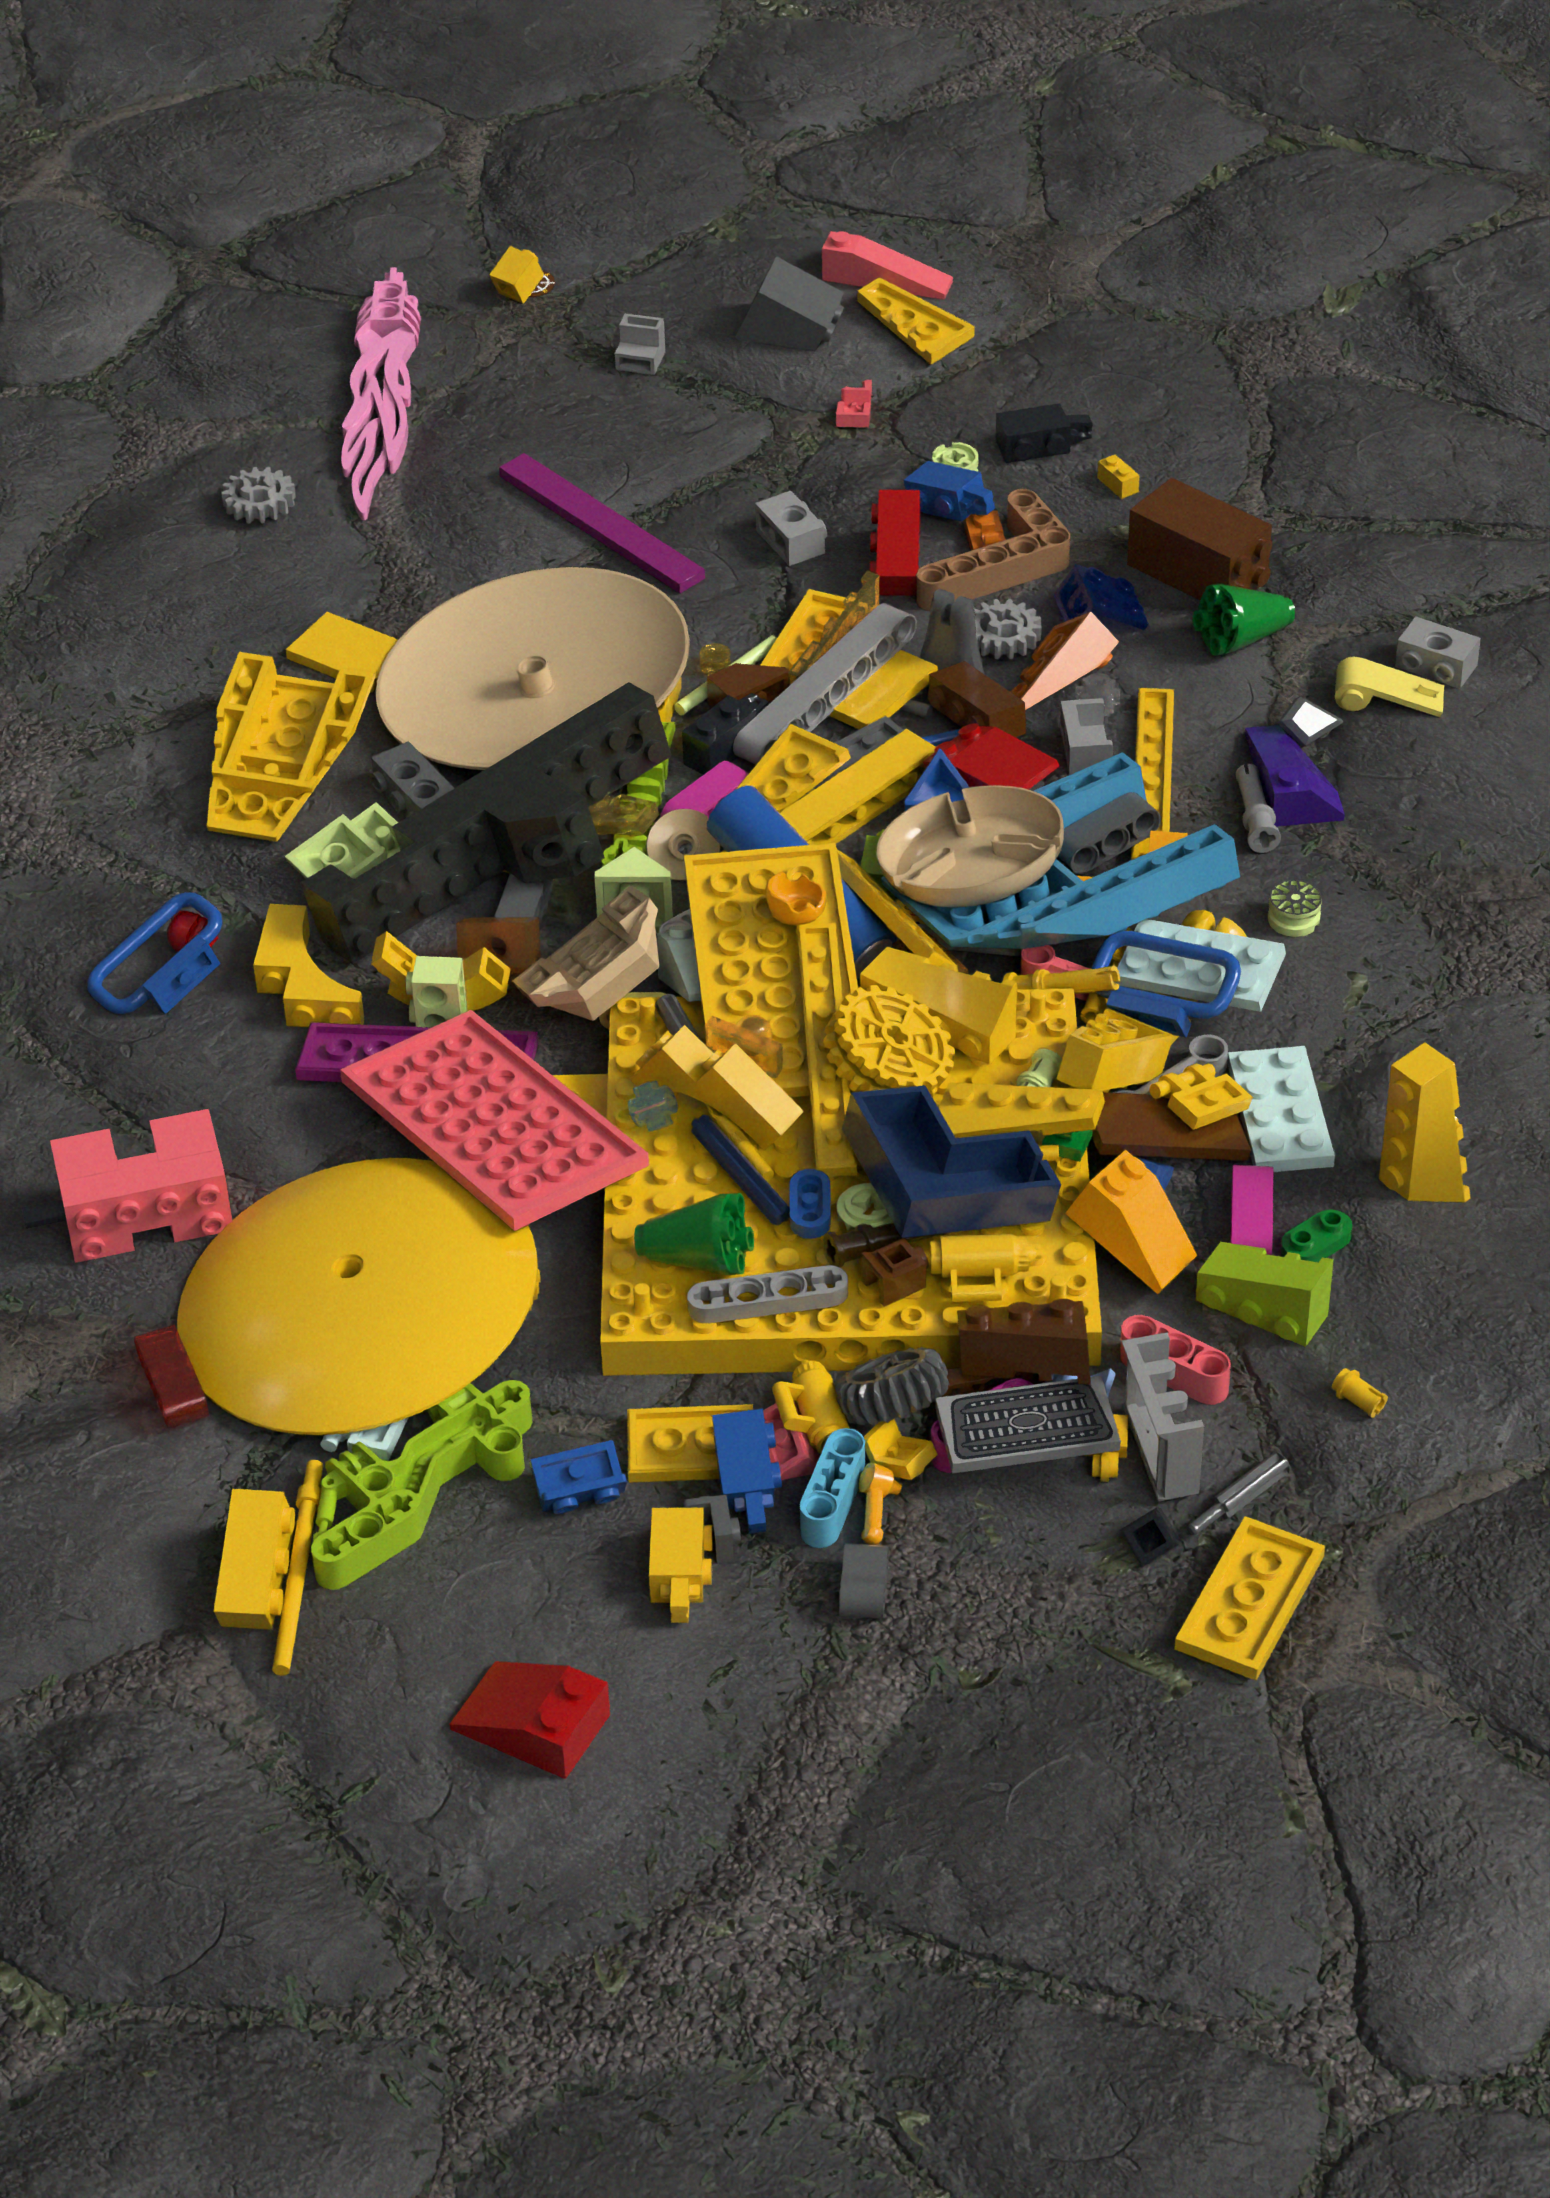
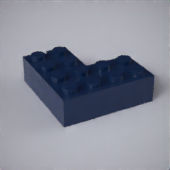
[842,1085,1061,1238]

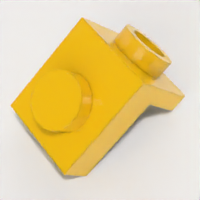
[864,1419,938,1480]

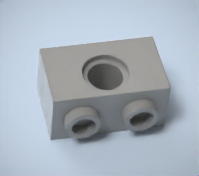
[755,491,827,566]
[1395,616,1481,689]

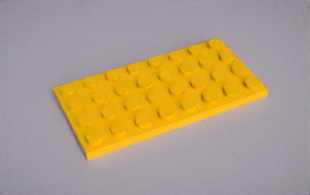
[684,843,861,1097]

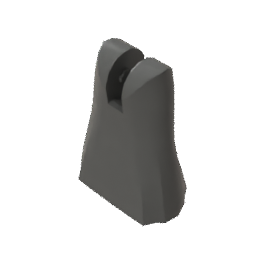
[920,589,984,674]

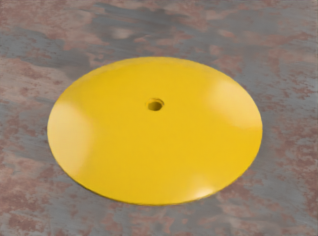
[177,1158,538,1435]

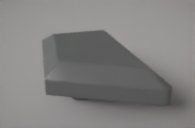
[1277,696,1343,748]

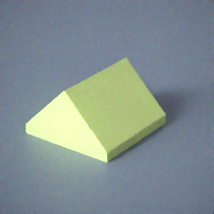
[595,847,673,933]

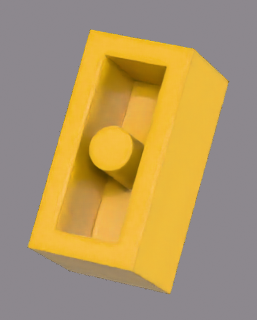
[1097,454,1139,499]

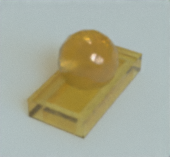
[705,1014,783,1078]

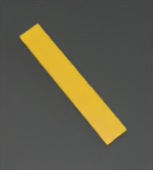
[837,850,956,967]

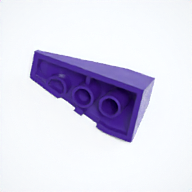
[1245,725,1345,827]

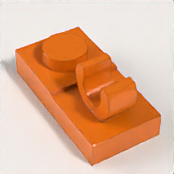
[964,510,1005,551]

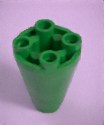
[1192,584,1295,656]
[634,1193,754,1276]

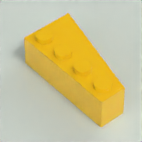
[1056,1008,1174,1093]

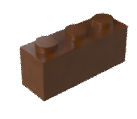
[928,661,1026,738]

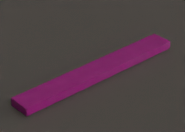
[499,453,705,593]

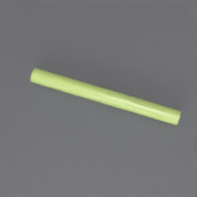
[674,635,777,715]

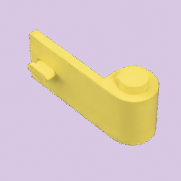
[1335,657,1444,717]

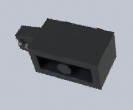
[996,403,1093,463]
[682,693,768,775]

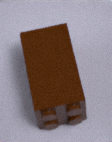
[1127,477,1273,600]

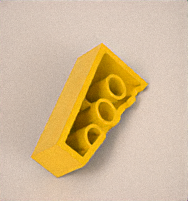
[860,947,1017,1065]
[1379,1042,1471,1203]

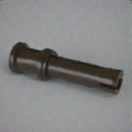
[823,1223,947,1268]

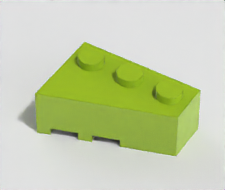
[1196,1242,1334,1347]

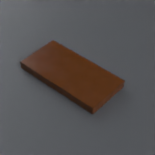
[1092,1092,1251,1161]

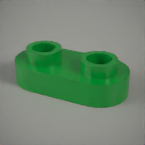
[1281,1210,1352,1263]

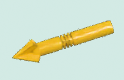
[707,1105,774,1182]

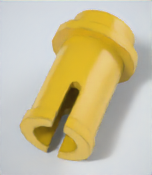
[1332,1368,1388,1418]

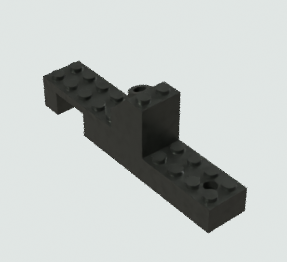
[300,682,672,964]

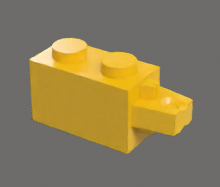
[649,1508,713,1623]

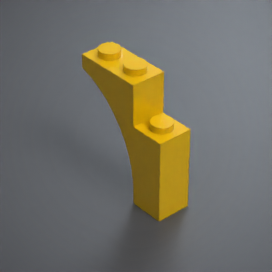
[253,904,365,1027]
[630,1025,804,1150]

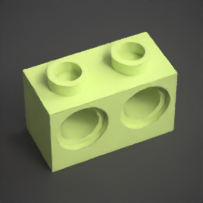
[406,956,467,1027]

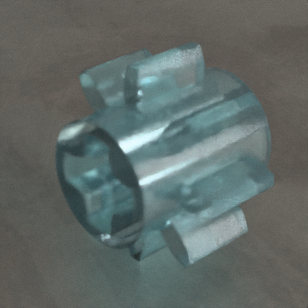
[628,1080,678,1132]

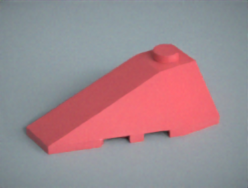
[822,231,953,300]

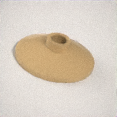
[647,809,720,881]

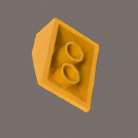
[1065,1150,1197,1294]

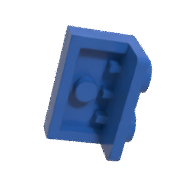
[530,1440,627,1514]

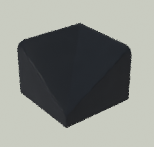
[1120,1507,1183,1567]

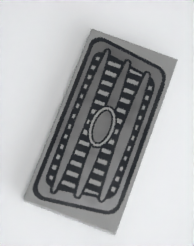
[935,1376,1121,1473]

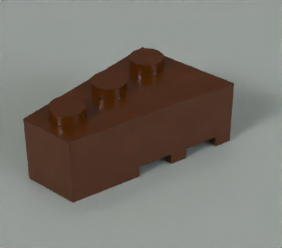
[957,1299,1091,1385]

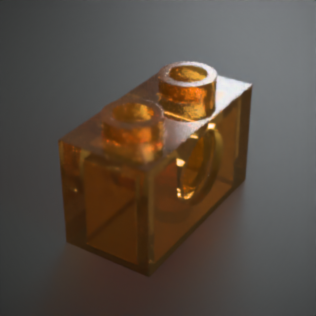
[456,917,541,974]

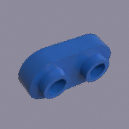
[790,1169,831,1239]

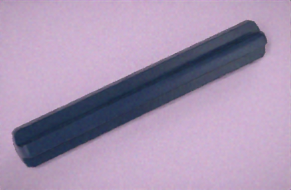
[691,1115,790,1225]

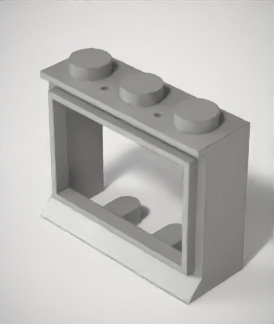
[1121,1332,1204,1501]

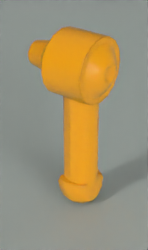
[859,1462,902,1545]

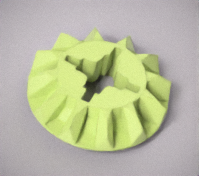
[837,1183,893,1231]

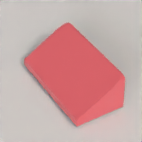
[763,1400,820,1480]

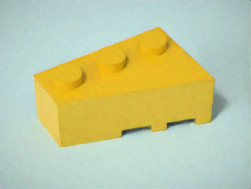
[214,1489,296,1630]

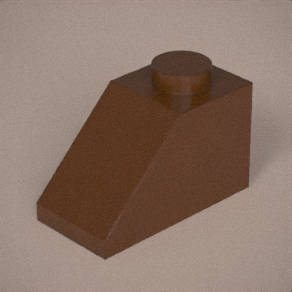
[707,663,790,708]

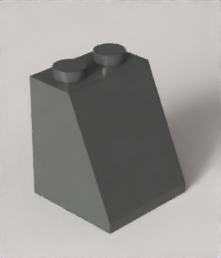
[735,256,844,351]

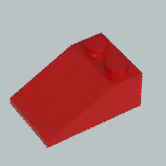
[923,723,1060,790]
[449,1661,610,1779]

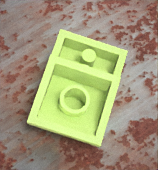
[285,803,400,879]

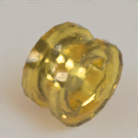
[699,643,731,676]

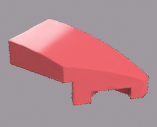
[836,380,872,427]

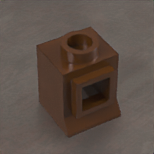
[861,1238,929,1307]

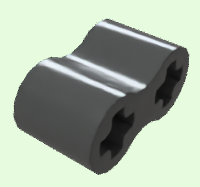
[839,1543,889,1619]

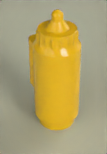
[930,1234,1044,1302]
[772,1360,849,1454]

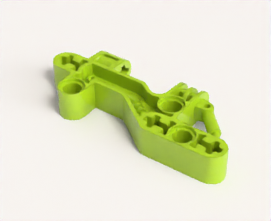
[311,1380,533,1590]

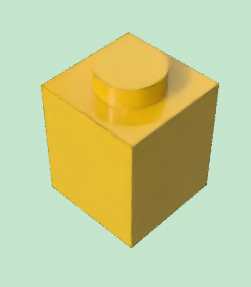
[489,246,544,304]

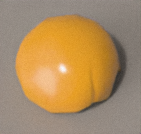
[766,871,827,925]

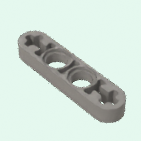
[687,1265,848,1323]

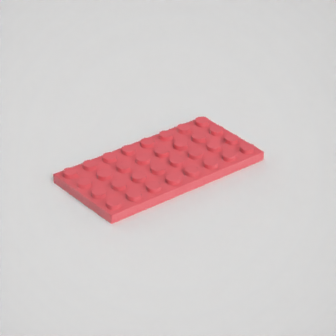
[340,1010,649,1231]

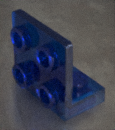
[1053,564,1149,630]

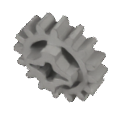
[221,467,296,523]
[975,599,1041,659]

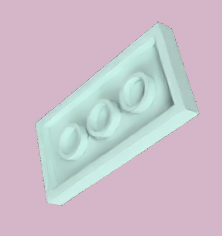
[1116,919,1286,1012]
[1227,1046,1335,1172]

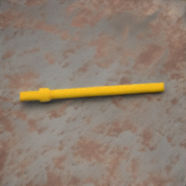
[272,1460,323,1676]

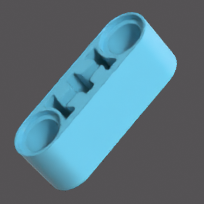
[800,1428,865,1548]

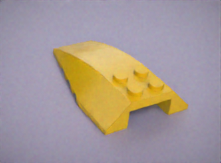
[207,652,375,842]

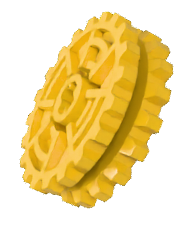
[823,985,955,1097]

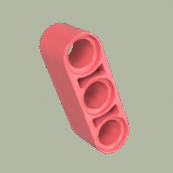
[1120,1315,1231,1405]

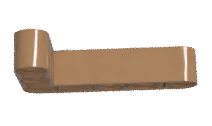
[916,489,1070,611]

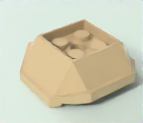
[512,885,659,1021]

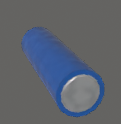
[707,785,897,983]

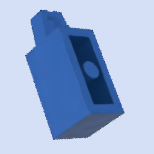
[903,461,995,521]
[712,1409,782,1534]

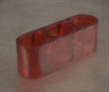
[134,1324,209,1429]

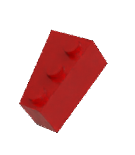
[870,490,920,596]

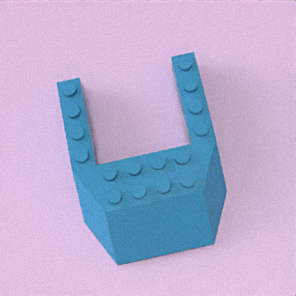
[881,752,1240,949]

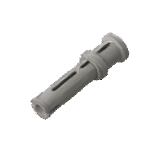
[1236,764,1281,853]

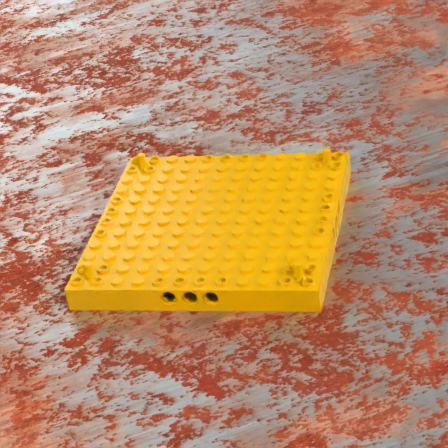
[600,988,1102,1376]

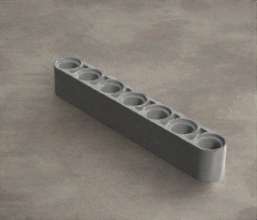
[733,603,917,765]

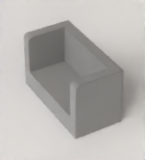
[1060,698,1113,775]

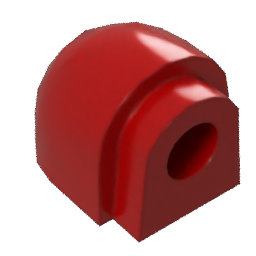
[167,910,218,952]

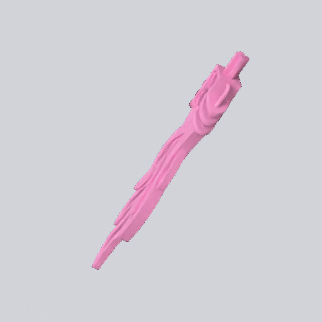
[341,267,421,521]

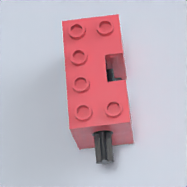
[22,1109,232,1263]

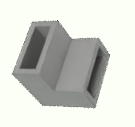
[615,313,665,375]

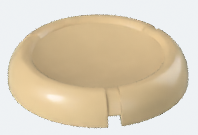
[876,786,1064,908]

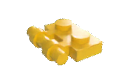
[1149,1063,1253,1130]

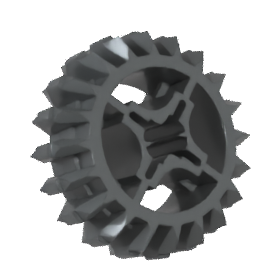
[835,1347,949,1425]

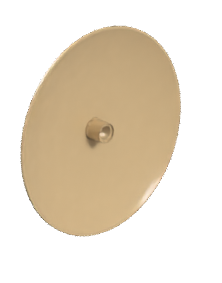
[376,567,690,770]

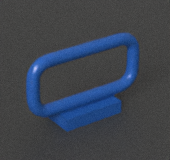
[87,892,223,1014]
[1091,931,1241,1038]

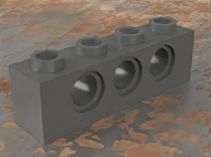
[370,741,454,818]

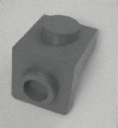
[684,1495,741,1564]

